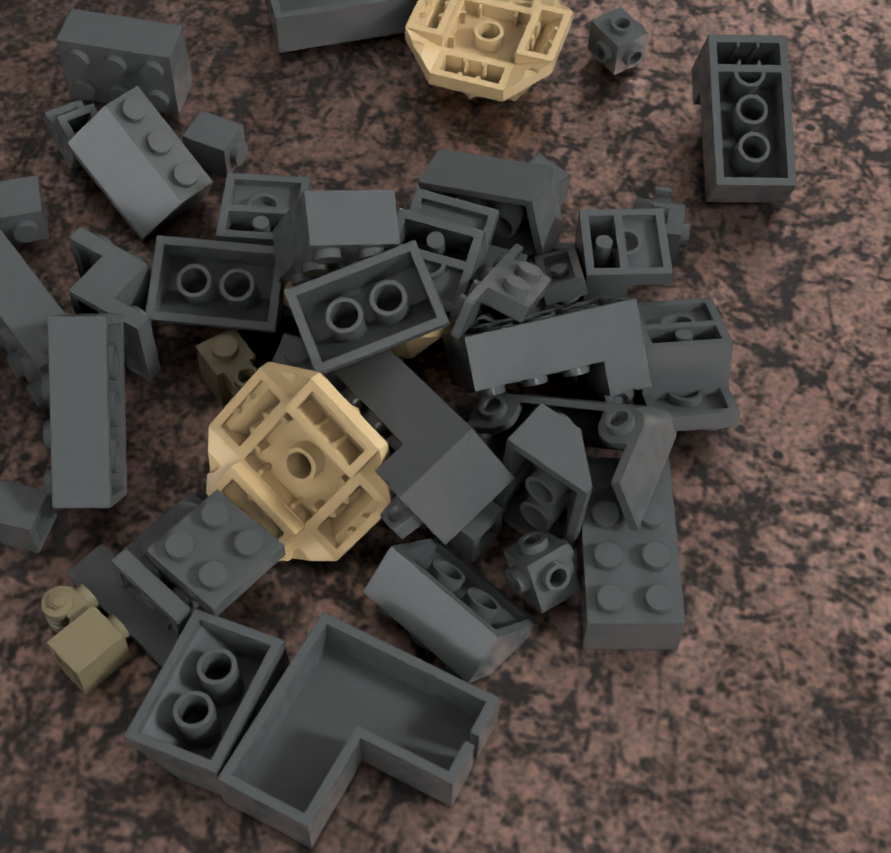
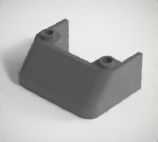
[467,393,677,530]

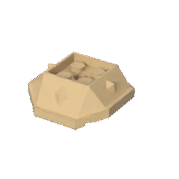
[405,0,573,102]
[206,362,396,561]

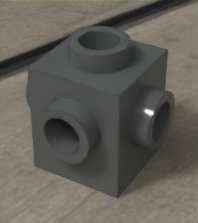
[588,7,648,75]
[503,528,582,613]

